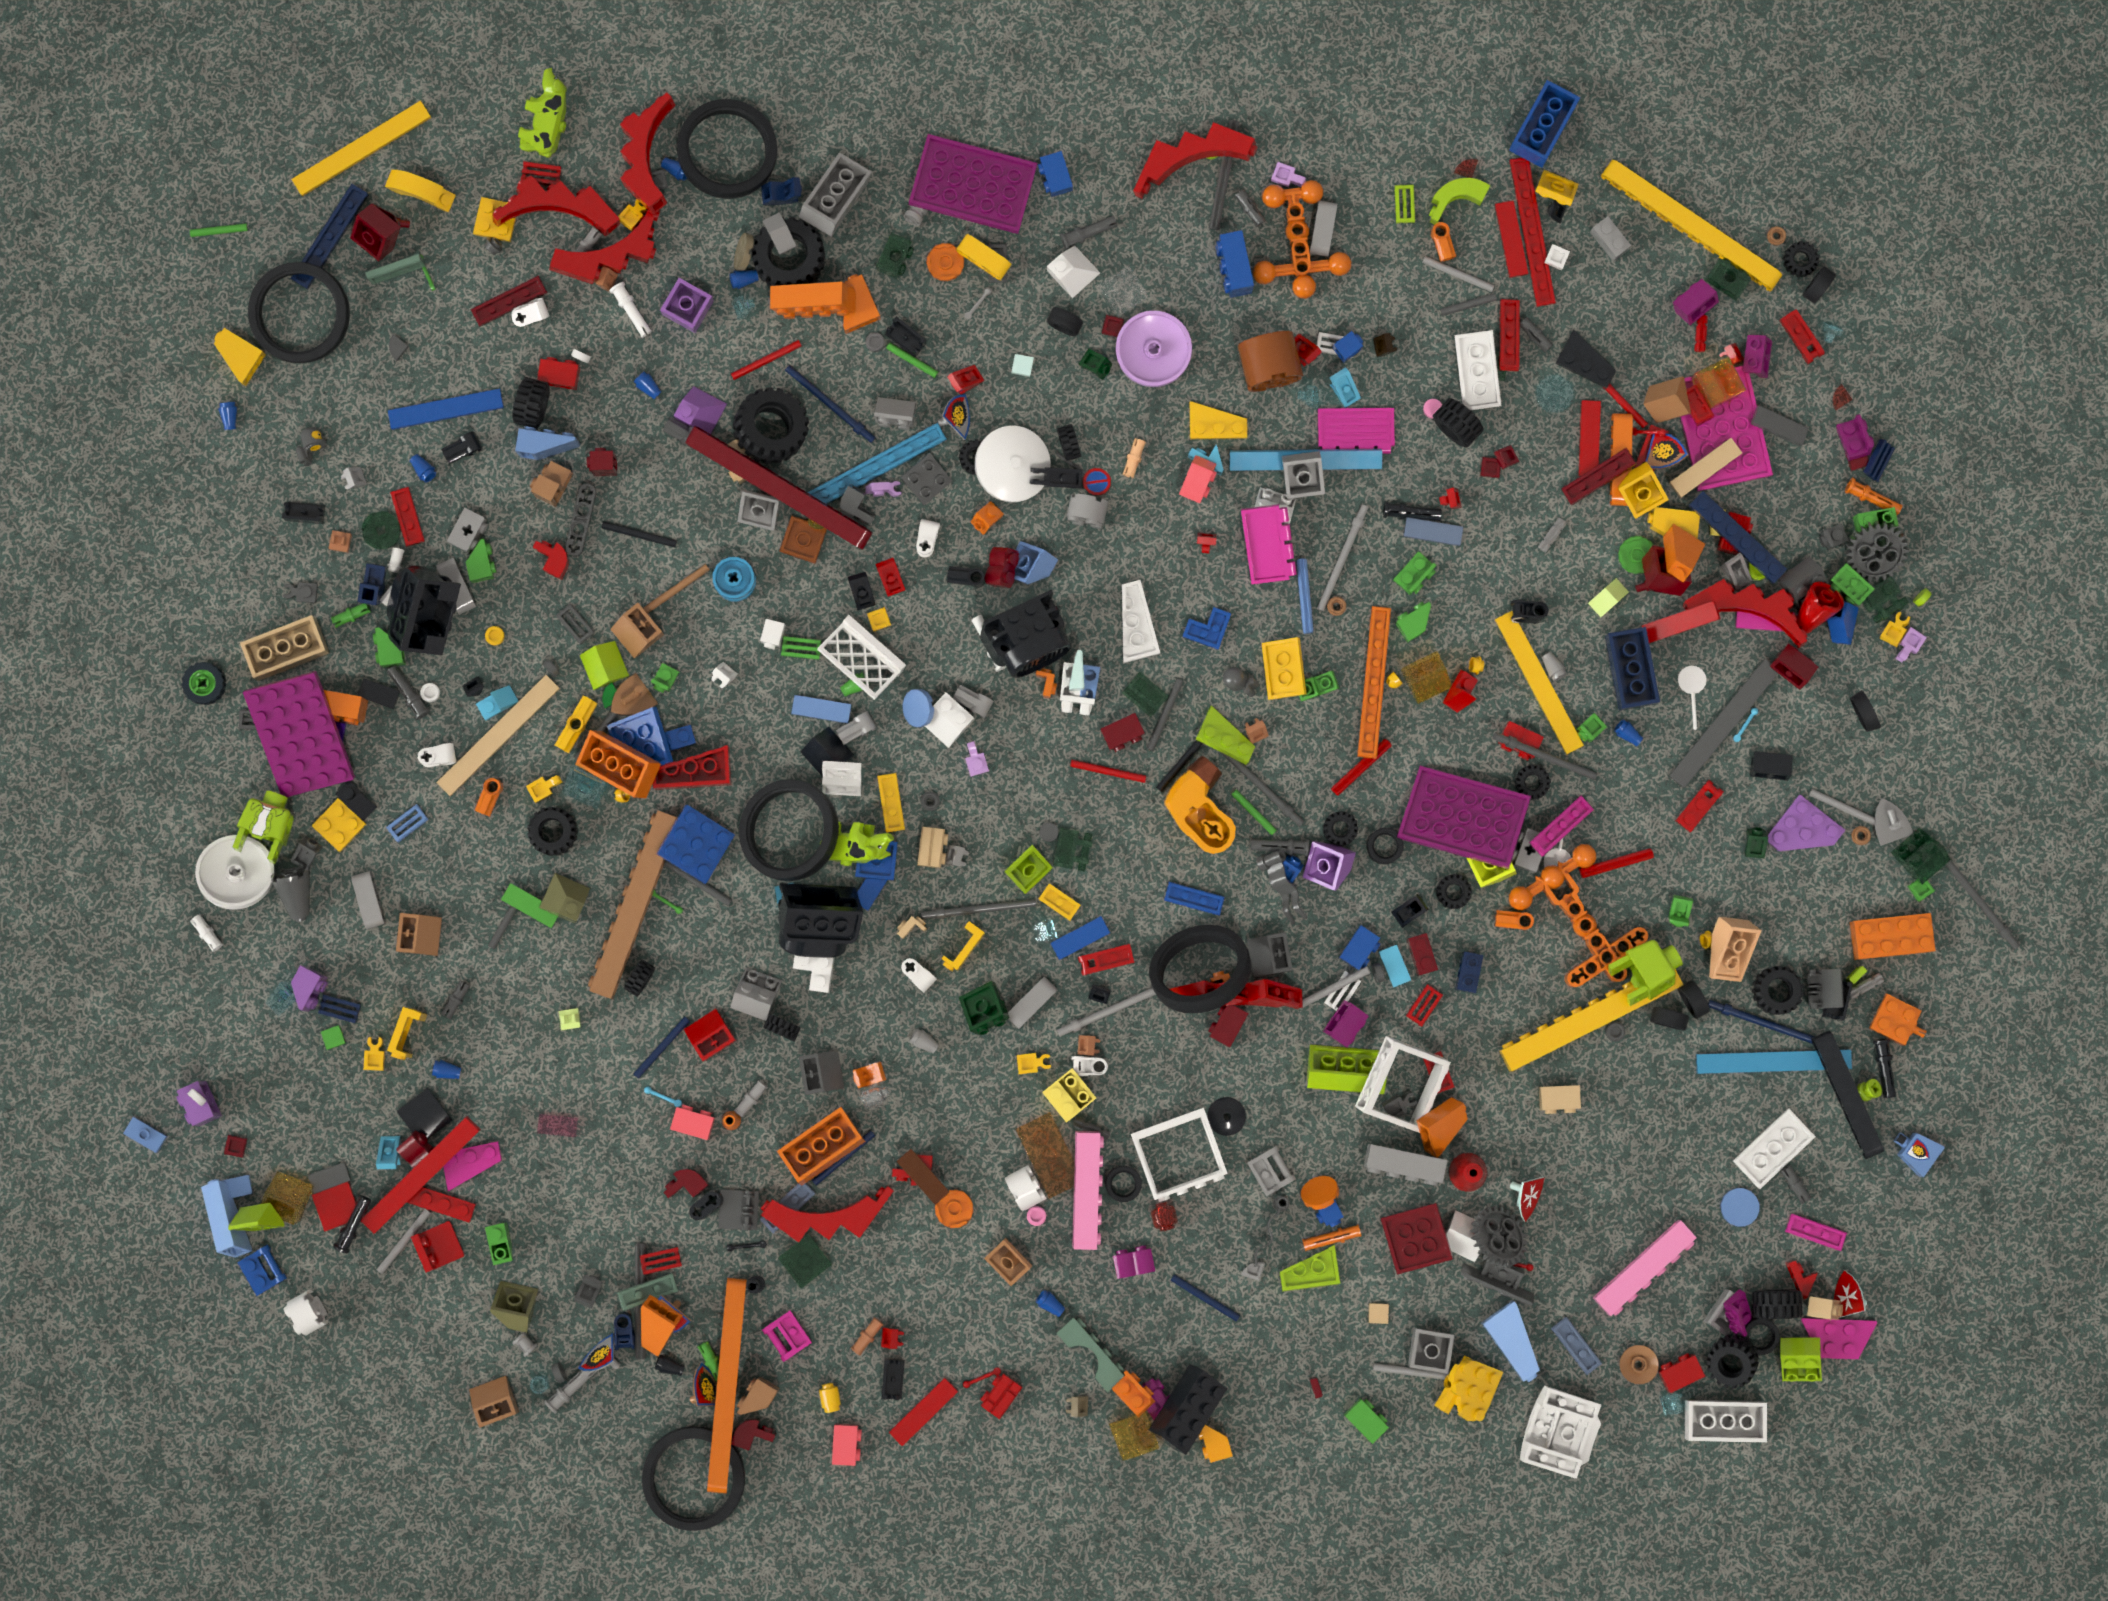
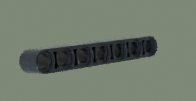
[1811,1030,1884,1159]

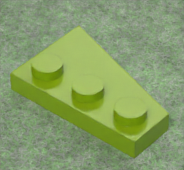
[1196,705,1255,765]
[1280,1245,1340,1292]

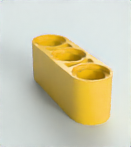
[956,234,1012,280]

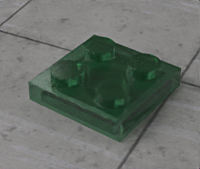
[778,1234,832,1289]

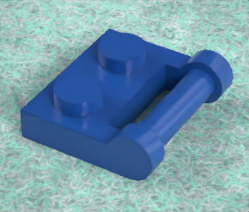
[237,1245,287,1296]

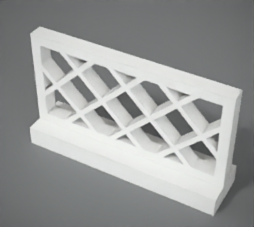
[817,615,906,700]

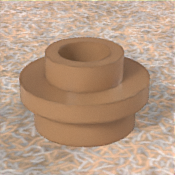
[1767,226,1786,246]
[1327,597,1346,616]
[1851,826,1871,845]

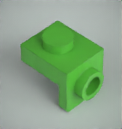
[1577,713,1607,743]
[1668,895,1693,927]

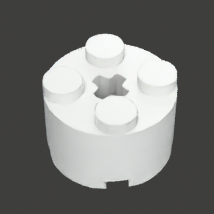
[1005,1165,1047,1212]
[284,1290,328,1335]

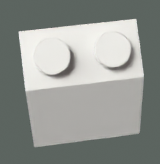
[925,692,974,748]

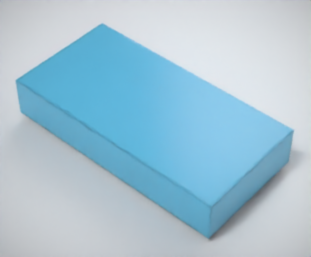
[1379,945,1411,988]

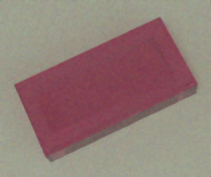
[537,1114,578,1137]

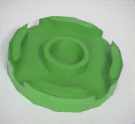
[1618,536,1653,574]

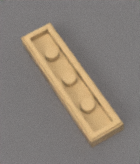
[1669,438,1742,498]

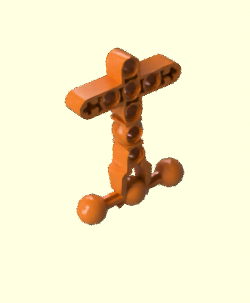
[1509,844,1648,987]

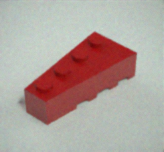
[653,745,732,790]

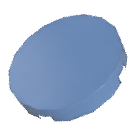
[903,689,934,727]
[1720,1188,1759,1227]

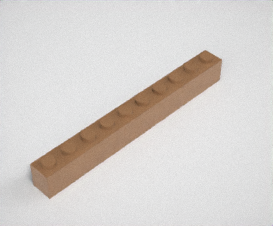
[588,811,677,999]

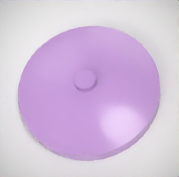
[1116,311,1192,387]

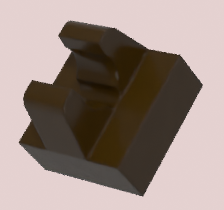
[1373,333,1397,357]

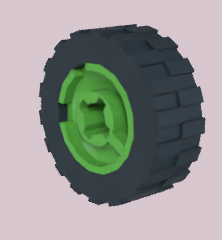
[181,662,226,705]

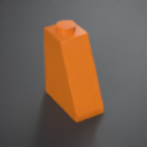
[843,274,881,334]
[1663,523,1705,582]
[1416,1097,1468,1158]
[641,1295,683,1356]

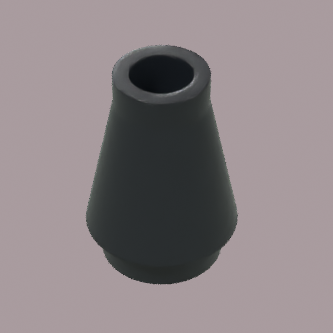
[654,1354,685,1376]

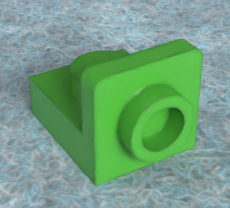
[651,663,680,693]

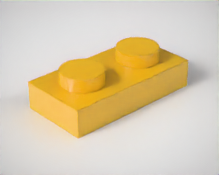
[1038,883,1081,921]

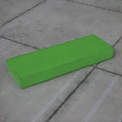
[501,883,558,928]

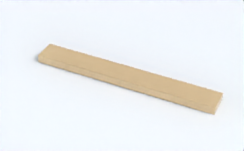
[436,675,560,796]

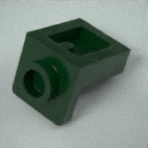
[1079,348,1112,380]
[1744,827,1768,859]

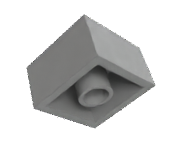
[1282,451,1325,499]
[1408,1327,1454,1374]

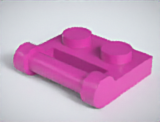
[762,1310,812,1362]

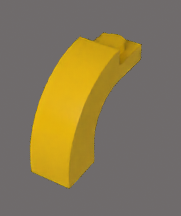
[385,170,456,212]

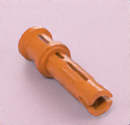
[1845,477,1903,515]

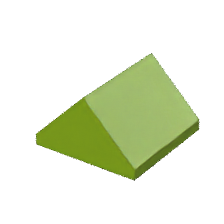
[580,641,629,690]
[1004,845,1053,894]
[228,1203,285,1231]

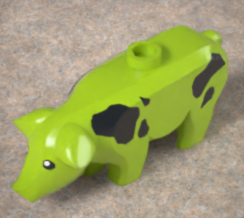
[518,68,567,158]
[820,822,894,866]

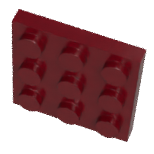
[1381,1203,1454,1275]

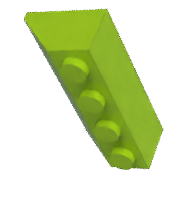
[1307,1045,1387,1094]

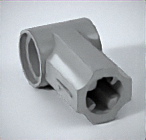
[953,685,994,718]
[836,711,877,745]

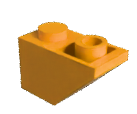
[1199,1424,1233,1463]

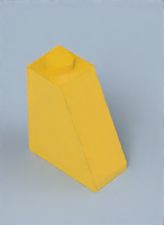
[214,328,266,386]
[1647,507,1700,539]

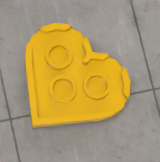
[1448,1358,1503,1421]

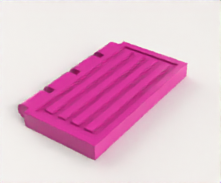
[1318,408,1395,454]
[1241,504,1297,584]

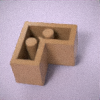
[530,461,573,507]

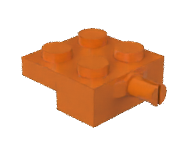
[1869,994,1927,1046]

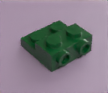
[959,981,1010,1035]

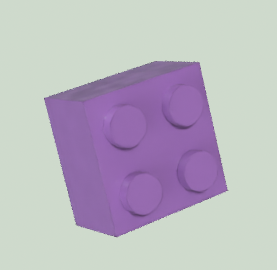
[660,278,714,333]
[176,1081,222,1126]

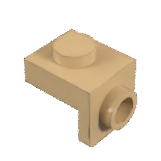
[897,916,927,939]

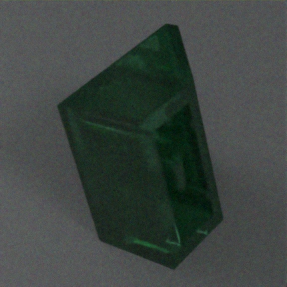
[1891,828,1951,885]

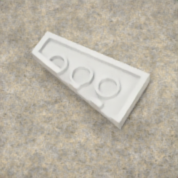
[1122,580,1160,664]

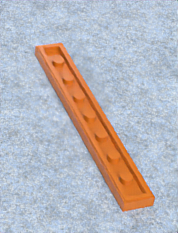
[1357,606,1391,759]

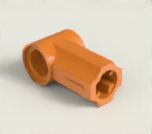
[1431,222,1456,262]
[475,778,503,817]
[1495,910,1534,930]

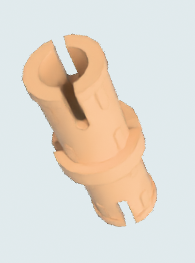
[1122,438,1146,478]

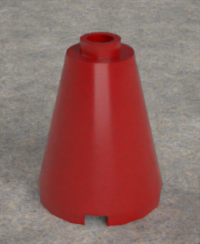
[1796,582,1844,634]
[1449,1153,1487,1192]

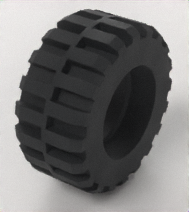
[752,216,826,287]
[733,387,809,464]

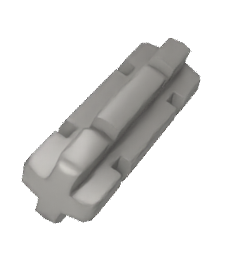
[1538,518,1567,552]
[1850,973,1884,999]

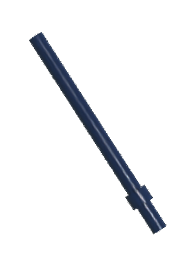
[785,365,876,443]
[1708,999,1814,1044]

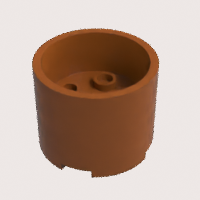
[1237,331,1304,392]

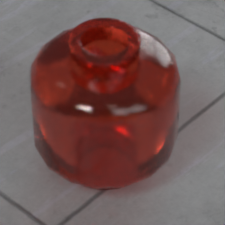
[1151,1202,1178,1232]

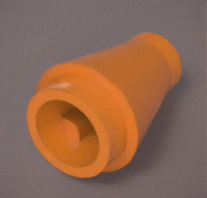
[722,1111,741,1130]

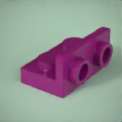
[1743,335,1772,378]
[1836,414,1874,461]
[1723,1289,1752,1337]

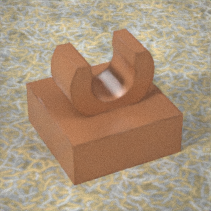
[594,267,618,292]
[329,530,352,553]
[1245,718,1269,744]
[1077,1035,1100,1056]

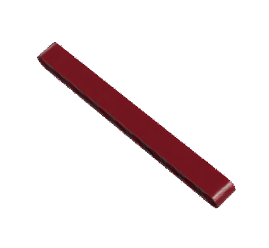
[685,426,873,550]

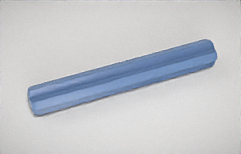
[1296,558,1313,634]

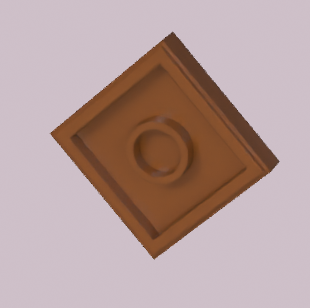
[779,516,828,564]

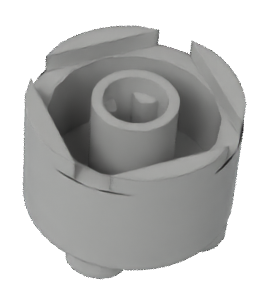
[1067,494,1108,529]

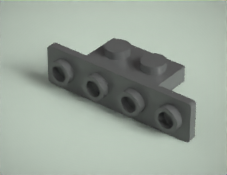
[1461,1258,1534,1306]

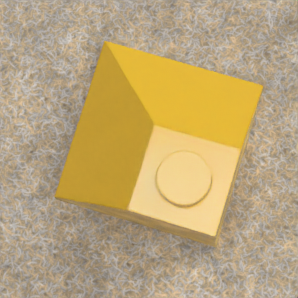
[1618,462,1669,519]

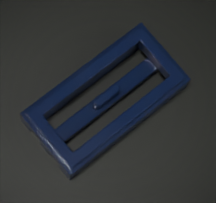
[1863,439,1895,482]
[318,995,361,1023]

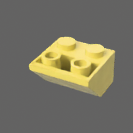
[1042,1068,1096,1123]

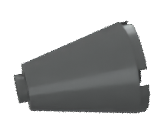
[271,866,310,922]

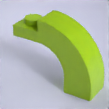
[1429,178,1490,225]

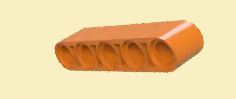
[1610,413,1633,506]

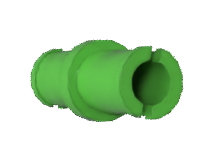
[331,603,371,628]
[697,1341,719,1381]

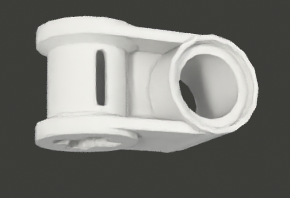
[511,298,550,326]
[916,519,940,557]
[418,743,457,767]
[901,958,937,993]
[1071,1056,1108,1076]

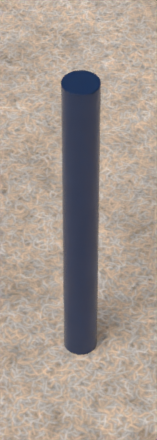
[633,1016,690,1079]
[812,1130,875,1186]
[1170,1274,1240,1322]

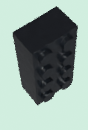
[1148,1364,1227,1455]

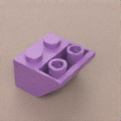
[291,965,328,1012]

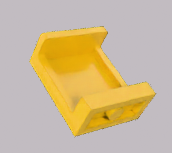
[941,921,985,972]
[387,1007,427,1060]

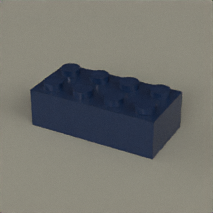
[1605,627,1660,711]

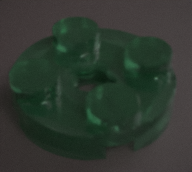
[362,511,401,550]

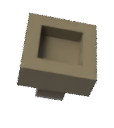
[1066,1396,1088,1417]

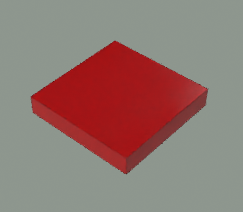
[312,1181,357,1232]

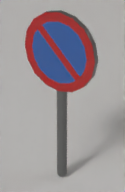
[1056,452,1111,496]

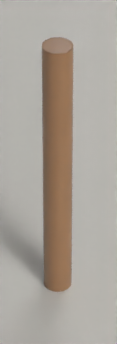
[643,564,710,614]

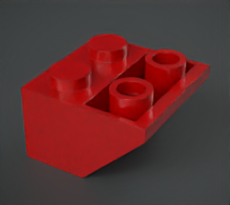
[684,1009,737,1062]

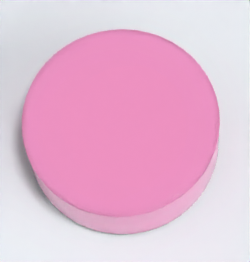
[1423,399,1442,419]
[1027,1206,1046,1226]

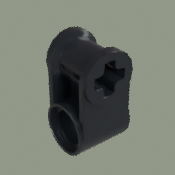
[1510,599,1549,624]

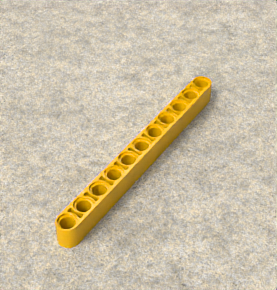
[1601,160,1782,292]

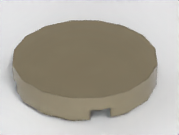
[734,232,754,271]

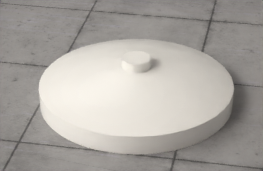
[975,426,1051,502]
[195,835,275,909]

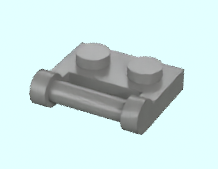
[1247,1146,1296,1197]

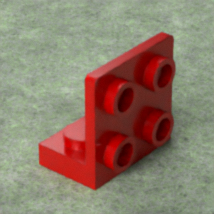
[411,1221,465,1273]

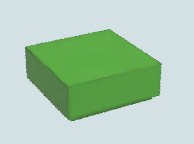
[1907,875,1935,902]
[321,1025,346,1050]

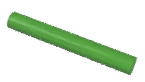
[190,223,248,237]
[886,343,939,378]
[1231,789,1277,835]

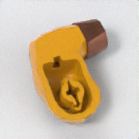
[1164,756,1236,854]

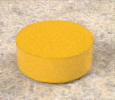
[485,626,505,646]

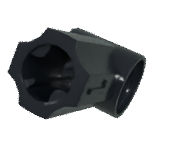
[441,431,483,464]
[947,566,985,588]

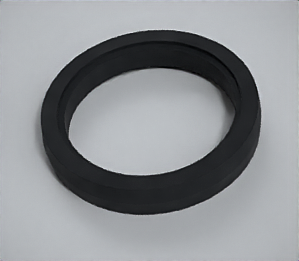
[677,99,777,199]
[248,262,350,363]
[739,779,839,881]
[1149,925,1251,1013]
[642,1426,745,1531]

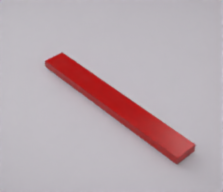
[1509,157,1556,307]
[361,1116,481,1234]

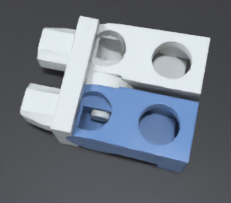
[1060,662,1100,716]

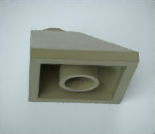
[539,873,590,924]
[490,1281,538,1333]

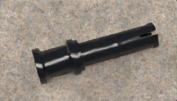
[1383,501,1442,521]
[1873,1039,1896,1098]
[333,1195,371,1254]
[746,1275,765,1294]

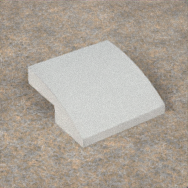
[822,761,861,796]

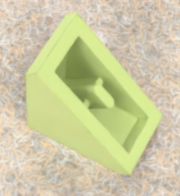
[1588,578,1629,617]

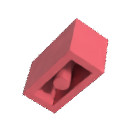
[1179,455,1217,503]
[670,1104,715,1140]
[832,1424,862,1466]

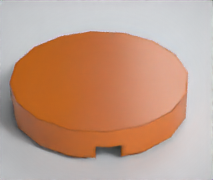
[927,243,964,281]
[1301,1176,1339,1210]
[935,1190,974,1228]

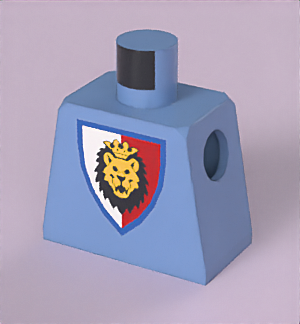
[1894,1132,1945,1177]

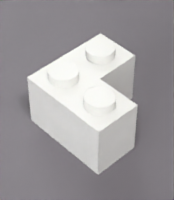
[793,956,835,993]

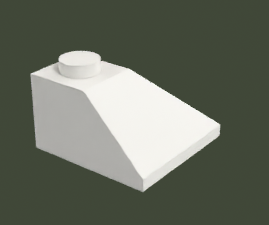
[1047,246,1100,298]

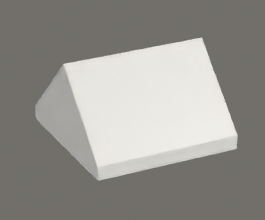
[1446,1210,1479,1262]

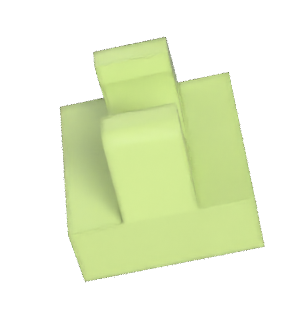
[559,1008,581,1030]

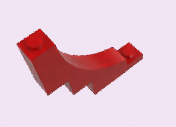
[1133,122,1257,199]
[1170,979,1303,1009]
[760,1185,894,1242]

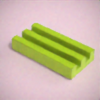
[1394,185,1415,224]

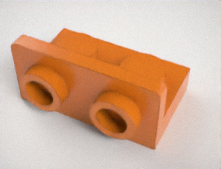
[1112,1370,1155,1418]

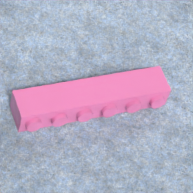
[1072,1131,1104,1250]
[1593,1220,1696,1316]

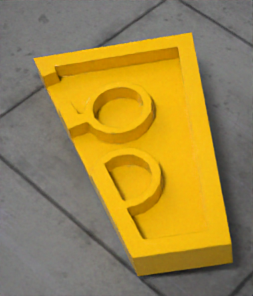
[1189,401,1247,440]

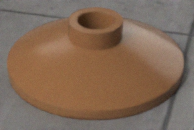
[1619,1345,1659,1384]

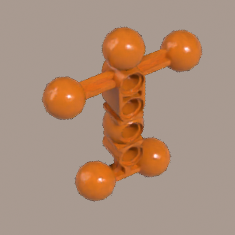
[1252,180,1352,299]

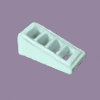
[1069,650,1085,691]

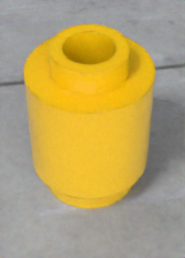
[819,1383,841,1413]

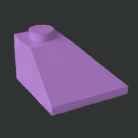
[674,386,727,434]
[1303,841,1356,891]

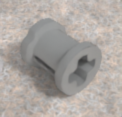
[512,1332,538,1357]

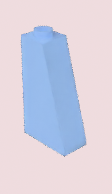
[201,1179,252,1258]
[1481,1301,1540,1382]

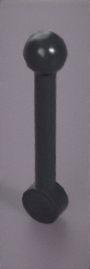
[726,1240,767,1252]

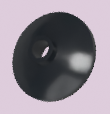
[1207,1097,1246,1136]

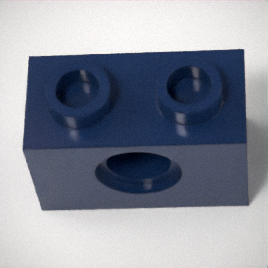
[1455,951,1484,994]

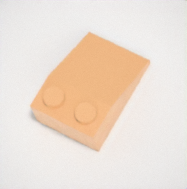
[1709,917,1762,982]

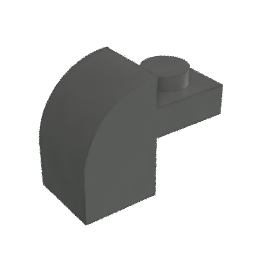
[840,484,876,525]

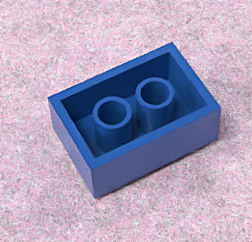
[1215,230,1254,298]

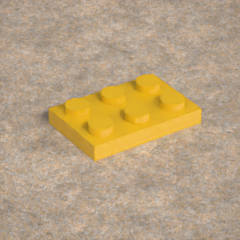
[1262,637,1307,700]

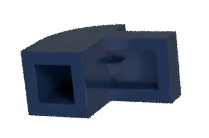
[761,177,802,205]
[357,563,387,605]

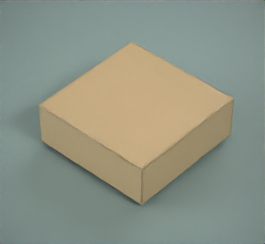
[1368,1303,1389,1324]

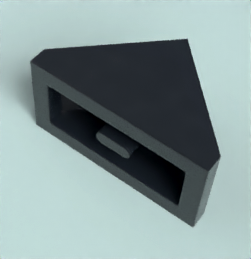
[1391,894,1429,928]

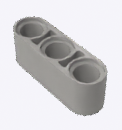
[1309,201,1338,257]
[436,557,477,615]
[351,871,386,929]
[1008,976,1058,1029]

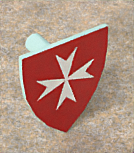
[1510,1177,1545,1222]
[1834,1270,1867,1318]

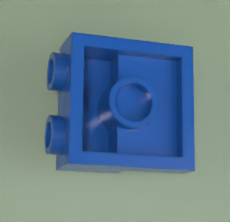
[855,840,898,881]

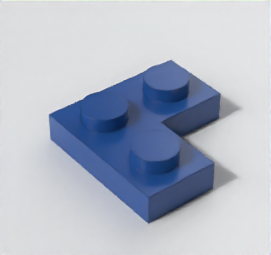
[1183,607,1231,650]

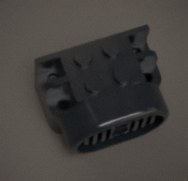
[387,565,461,655]
[980,590,1072,678]
[778,883,863,958]

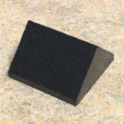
[801,727,854,777]

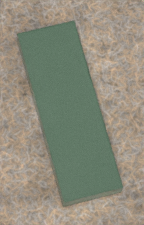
[365,254,426,285]
[617,1273,678,1311]

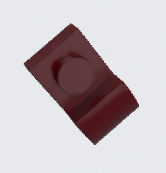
[663,1169,710,1198]
[731,1418,777,1451]

